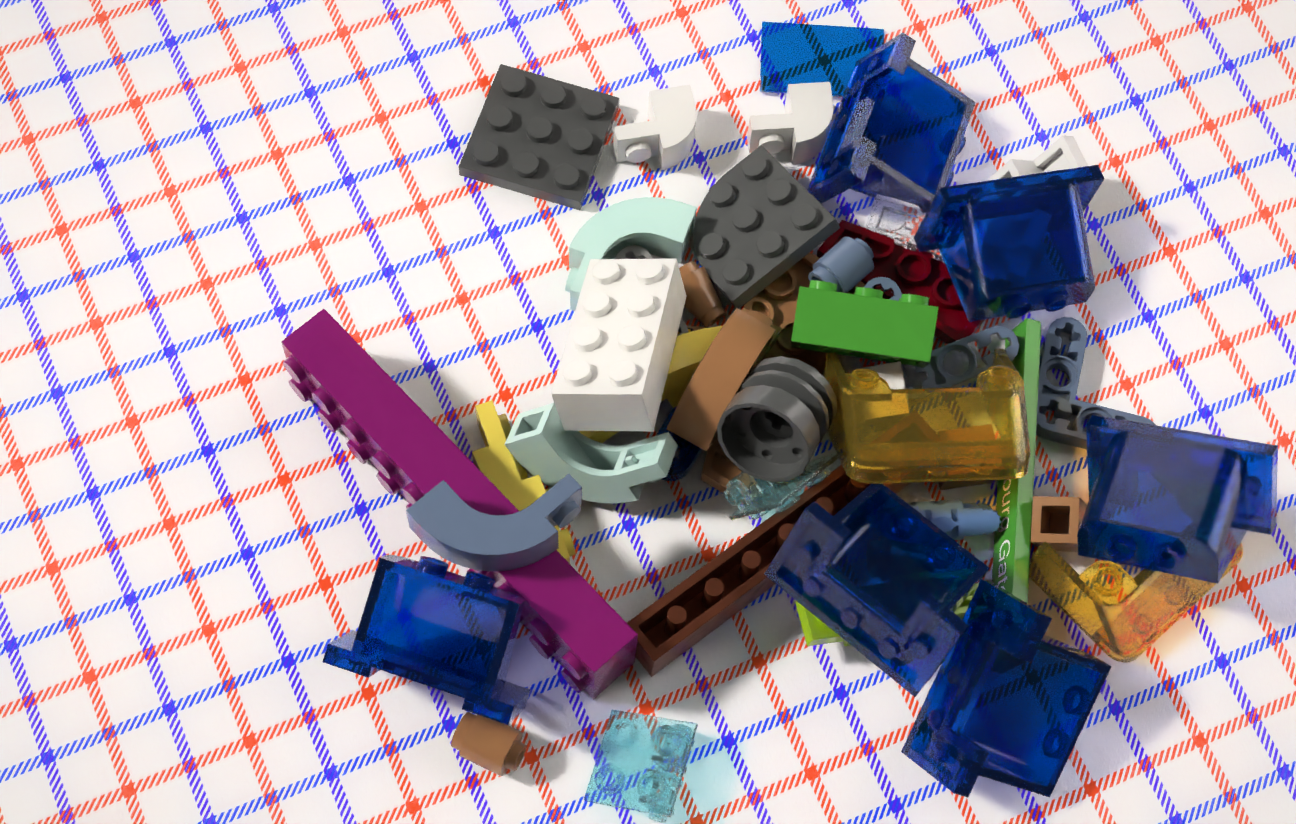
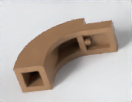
[667,308,782,451]

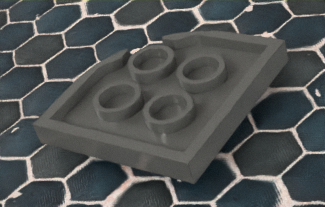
[693,145,840,309]

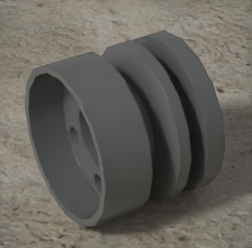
[717,356,837,483]

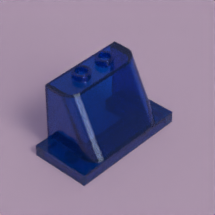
[807,32,976,214]
[914,165,1105,322]
[1077,415,1278,584]
[764,480,990,697]
[323,555,531,725]
[901,579,1112,797]

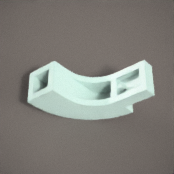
[565,197,697,311]
[504,403,678,504]

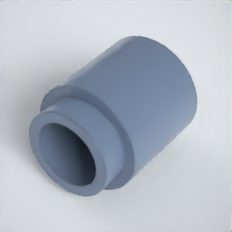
[808,237,874,293]

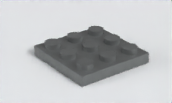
[458,64,620,210]

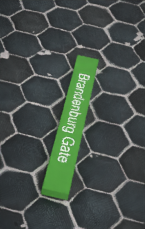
[987,318,1041,673]

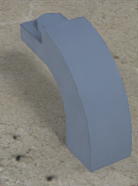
[406,474,582,571]

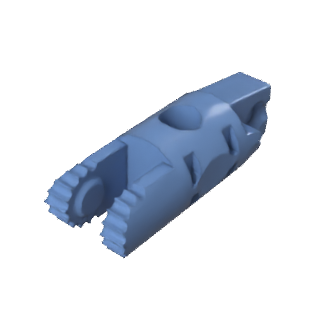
[879,499,1002,542]

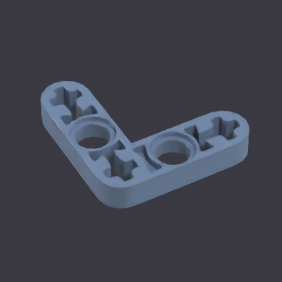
[864,277,1019,400]
[1036,317,1160,461]

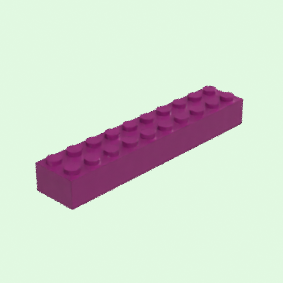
[281,309,638,700]

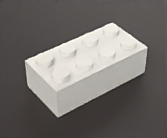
[551,258,687,432]

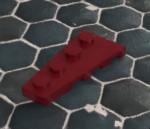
[816,220,1010,353]

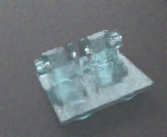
[724,452,842,520]
[584,709,698,823]

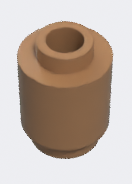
[451,712,527,776]

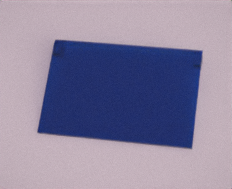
[760,21,886,99]

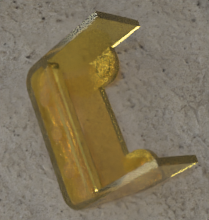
[825,349,1030,484]
[1029,433,1243,663]

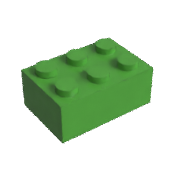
[791,280,939,368]

